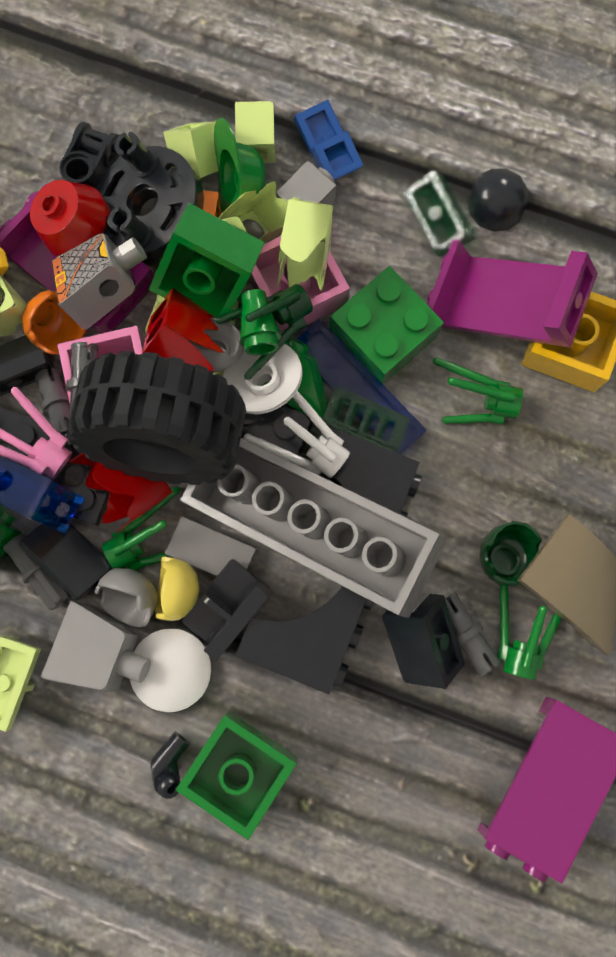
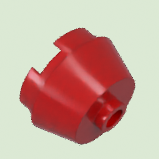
[30,180,111,256]

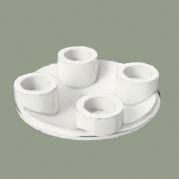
[130,629,211,712]

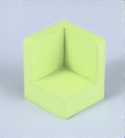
[235,101,276,163]
[163,121,218,178]

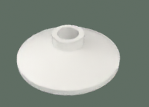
[223,344,303,414]

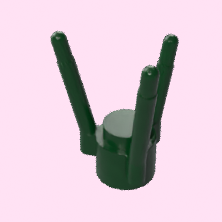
[216,284,313,380]

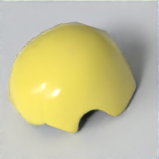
[155,557,200,621]

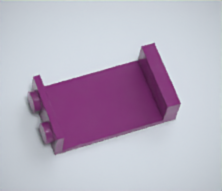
[0,184,154,334]
[427,240,598,348]
[477,697,616,884]

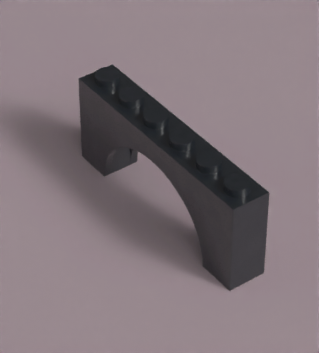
[235,427,422,694]

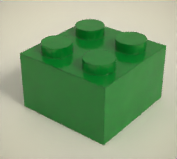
[149,203,264,317]
[329,265,444,386]
[176,711,297,840]

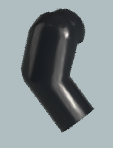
[150,731,190,799]

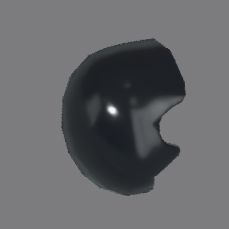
[469,168,528,231]

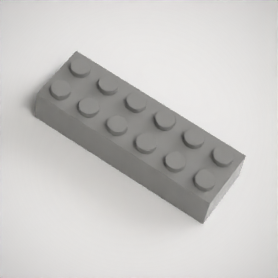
[180,438,447,618]

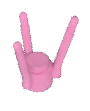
[0,387,72,479]

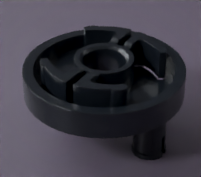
[95,132,204,263]

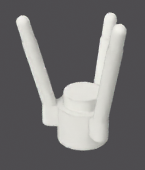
[243,391,350,478]

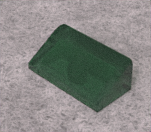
[403,169,477,257]

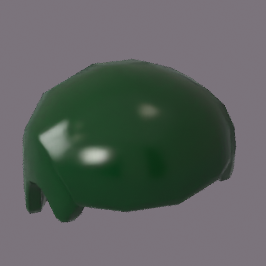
[480,521,542,587]

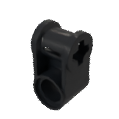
[59,122,120,188]

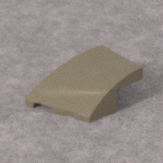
[517,514,616,656]

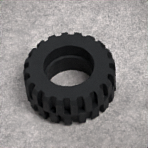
[67,351,246,485]

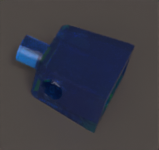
[0,457,84,534]

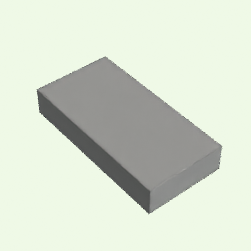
[165,517,256,576]

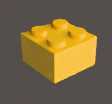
[521,291,616,392]

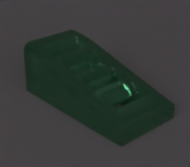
[322,386,411,453]

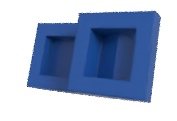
[293,100,364,181]

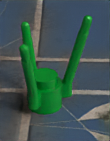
[433,357,523,425]
[102,486,180,571]
[497,585,562,680]

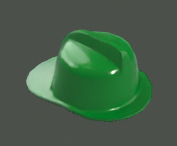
[214,117,266,212]

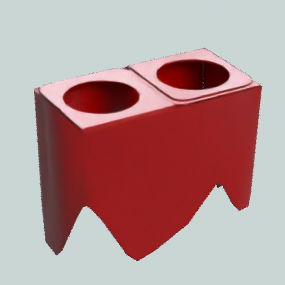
[142,288,224,371]
[68,453,173,534]

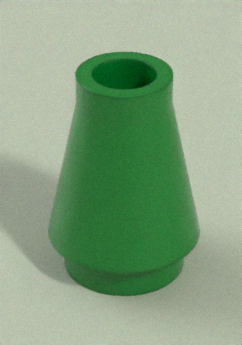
[240,289,281,356]

